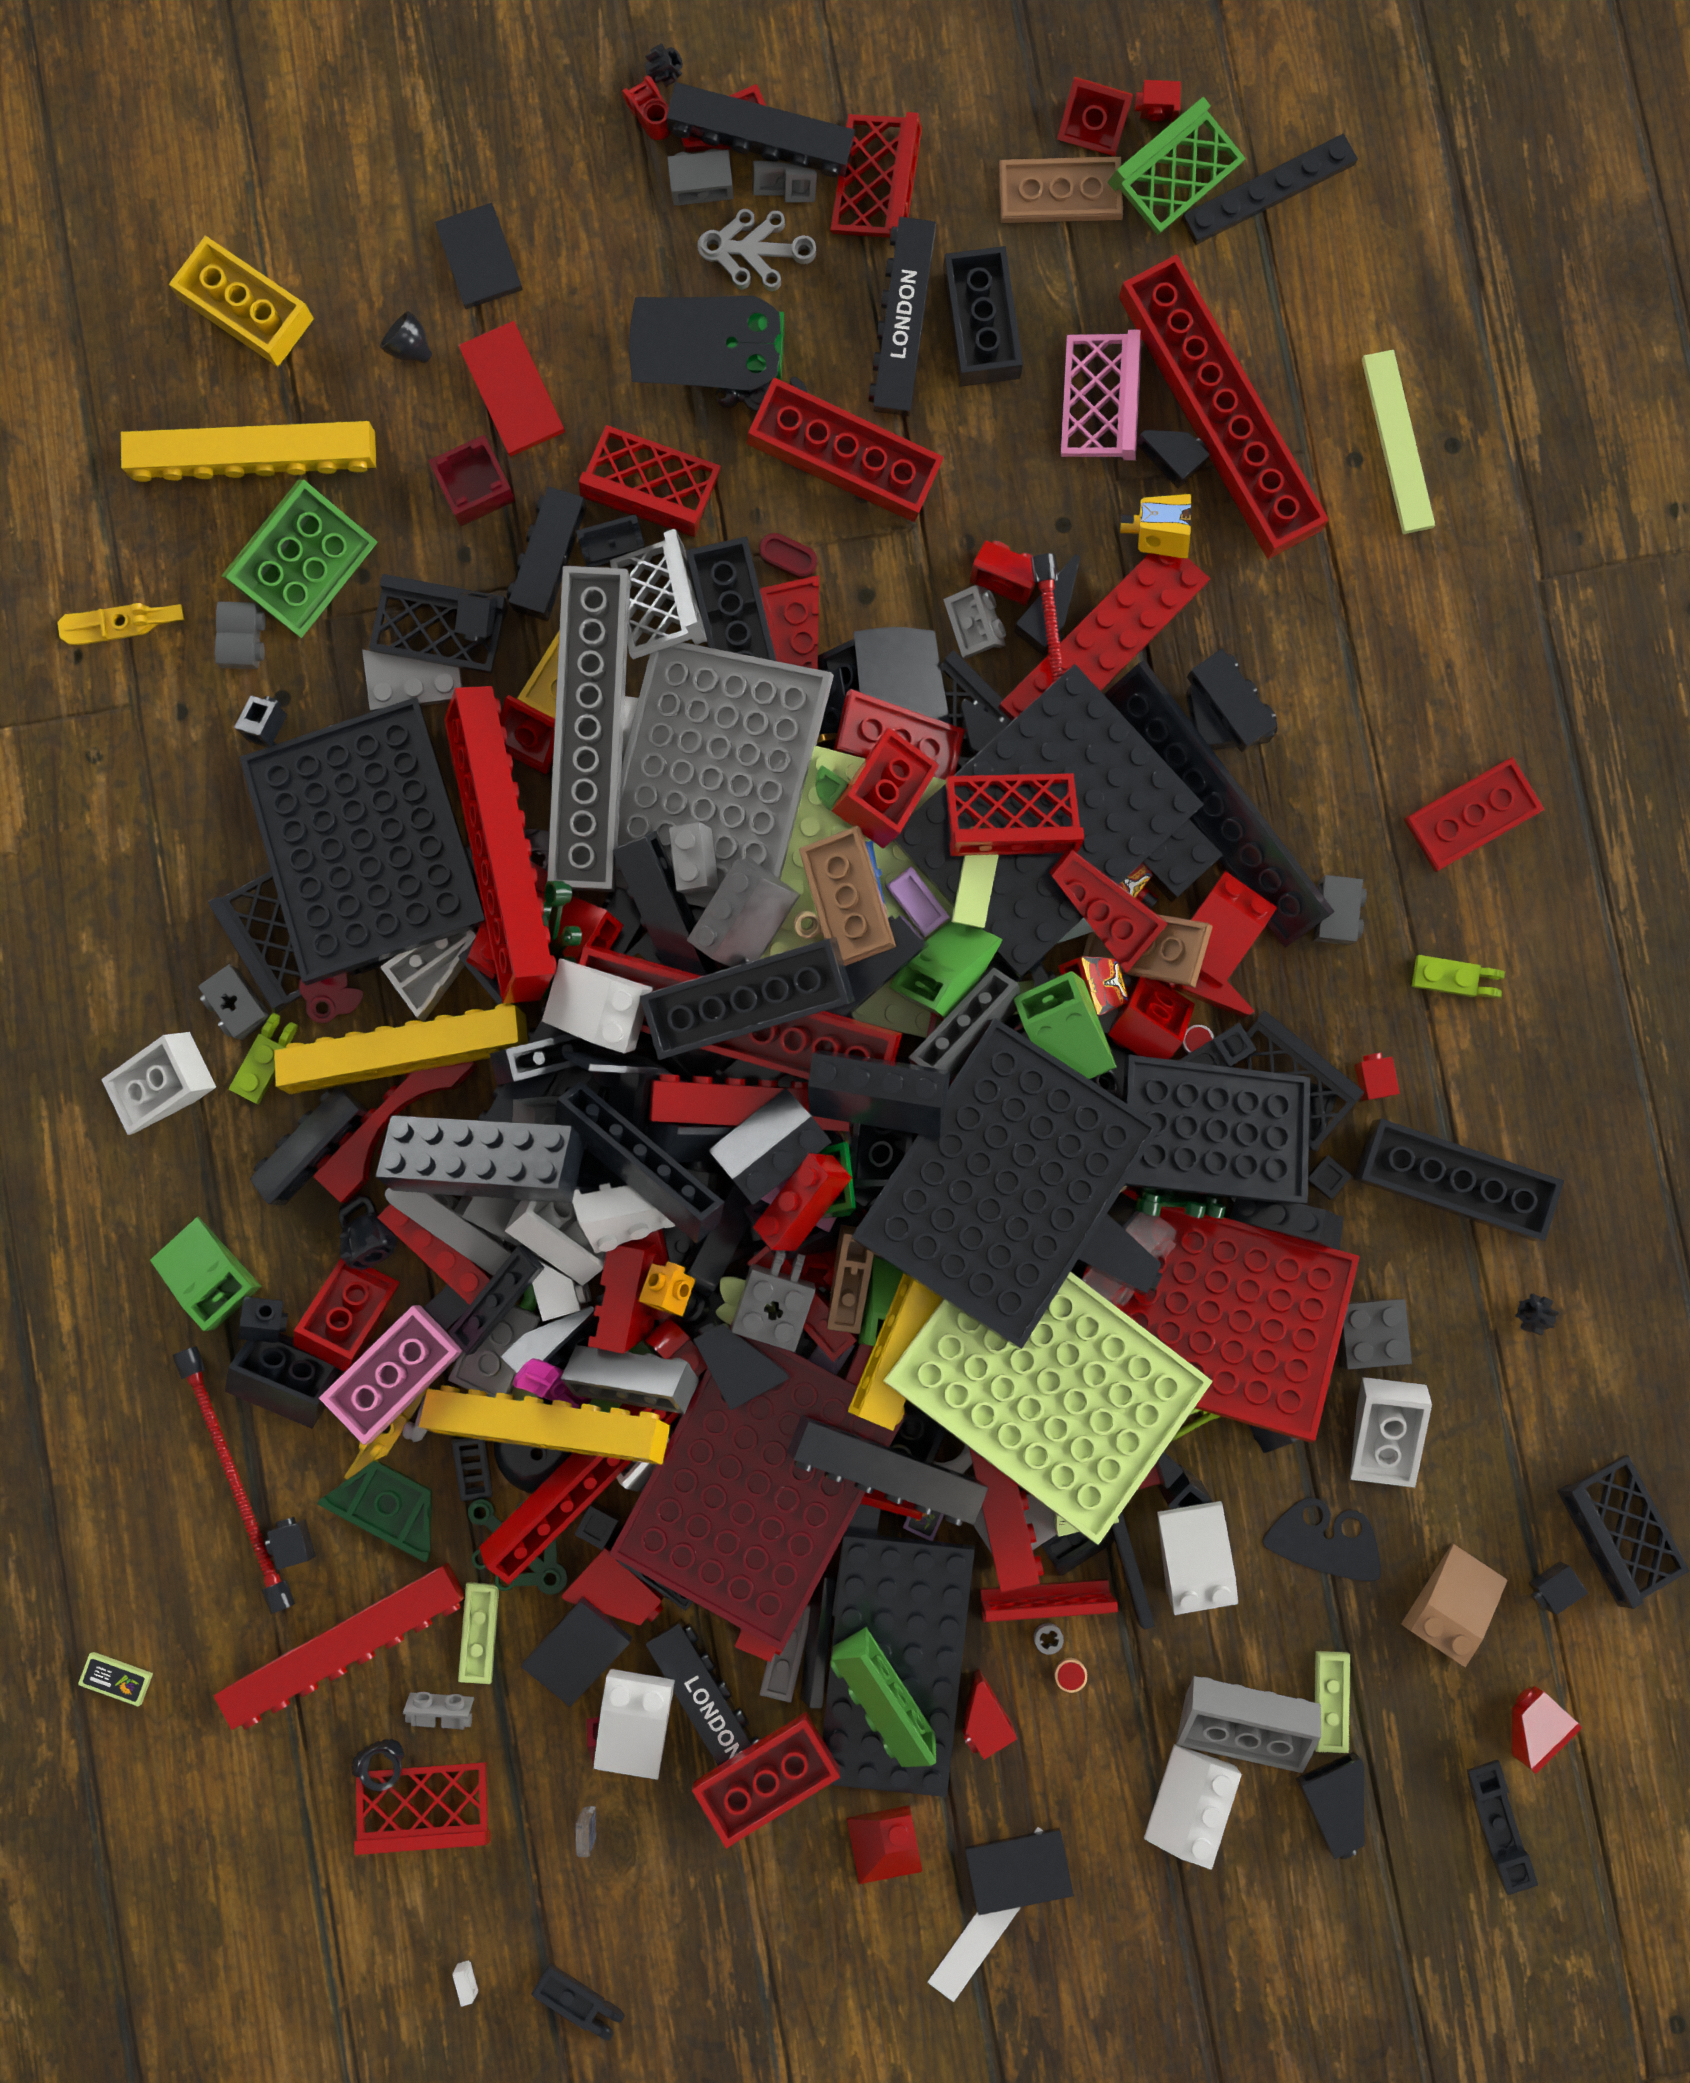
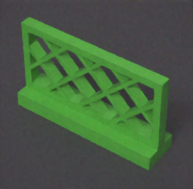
[1107,97,1246,235]

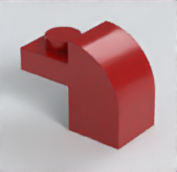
[643,1318,708,1377]

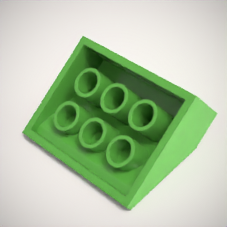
[221,480,378,638]

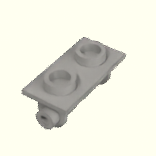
[403,1692,474,1730]

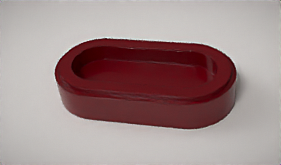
[759,533,818,579]

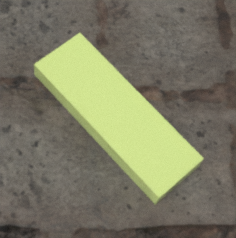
[951,826,998,929]
[458,1582,499,1684]
[1315,1651,1350,1753]

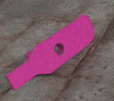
[513,1358,593,1409]

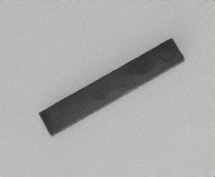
[1181,133,1358,245]

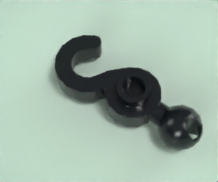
[715,377,807,412]

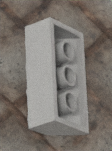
[1176,1676,1321,1773]

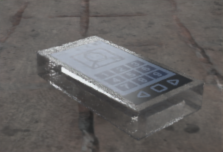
[576,1806,596,1857]

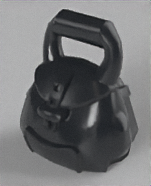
[338,1193,397,1271]

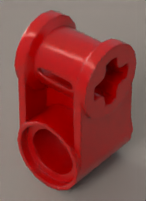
[621,75,672,140]

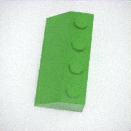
[830,1627,936,1767]

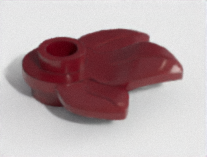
[299,972,363,1023]

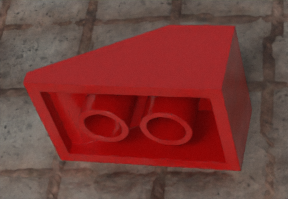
[832,727,940,849]
[1190,871,1277,988]
[1108,977,1195,1060]
[293,1258,400,1372]

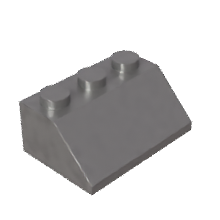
[687,858,801,967]

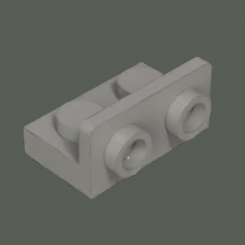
[943,585,1006,658]

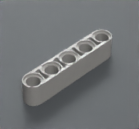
[385,1188,517,1276]

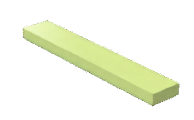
[1362,350,1435,534]

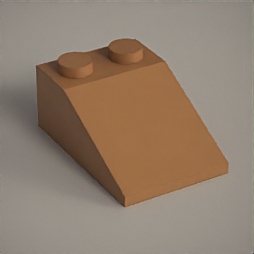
[1401,1543,1508,1668]

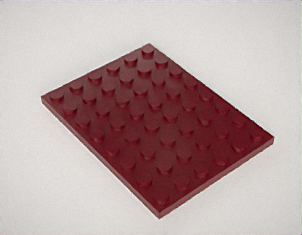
[609,1323,907,1651]

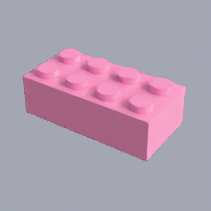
[319,1305,464,1445]

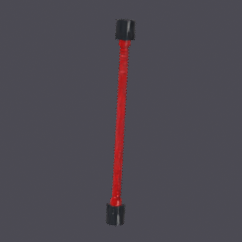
[1030,553,1063,684]
[172,1346,295,1614]

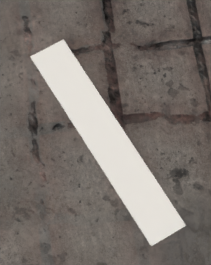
[928,1827,1043,2002]

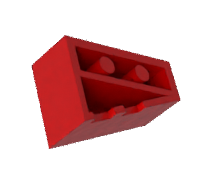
[588,1240,659,1354]

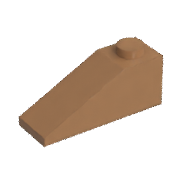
[827,1225,874,1334]

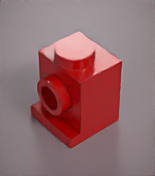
[1135,80,1181,124]

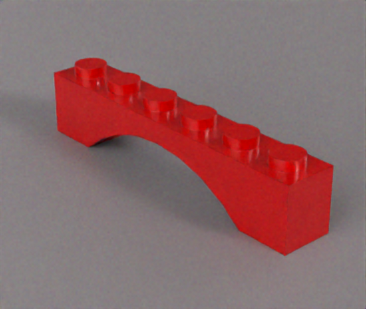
[313,1061,478,1203]

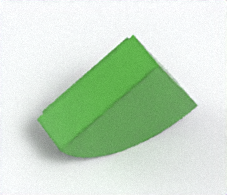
[815,765,849,811]

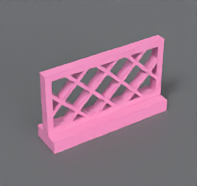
[1061,330,1142,460]

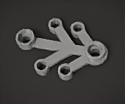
[698,209,816,291]

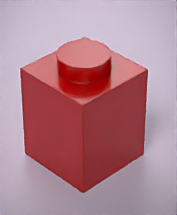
[1354,1052,1400,1101]

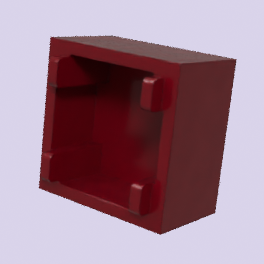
[428,434,516,527]

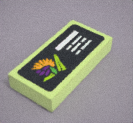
[78,1652,153,1706]

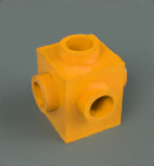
[639,1262,696,1316]

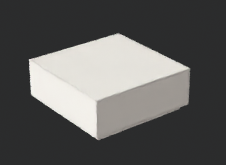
[452,1960,478,2007]

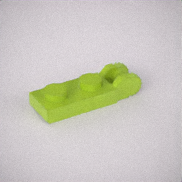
[1412,955,1505,998]
[229,1013,298,1104]

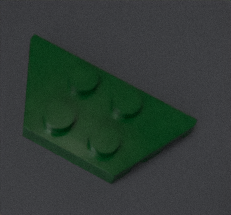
[317,1459,432,1563]

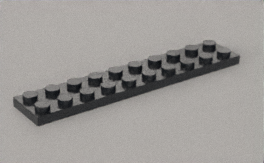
[1104,661,1335,948]

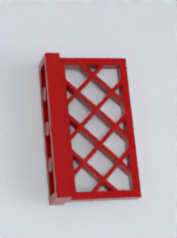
[830,112,922,238]
[579,425,721,537]
[945,773,1084,856]
[747,1246,859,1362]
[980,1579,1118,1622]
[354,1762,491,1855]

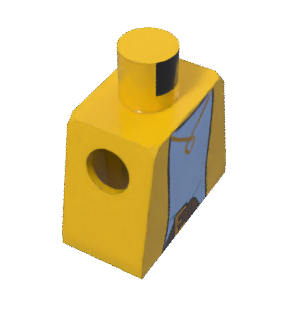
[1120,494,1191,558]

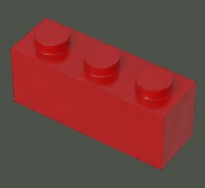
[753,1153,852,1251]

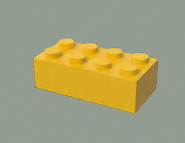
[169,235,314,367]

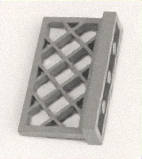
[610,529,707,659]

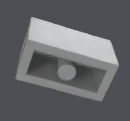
[669,822,719,896]

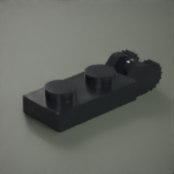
[531,1963,625,2040]

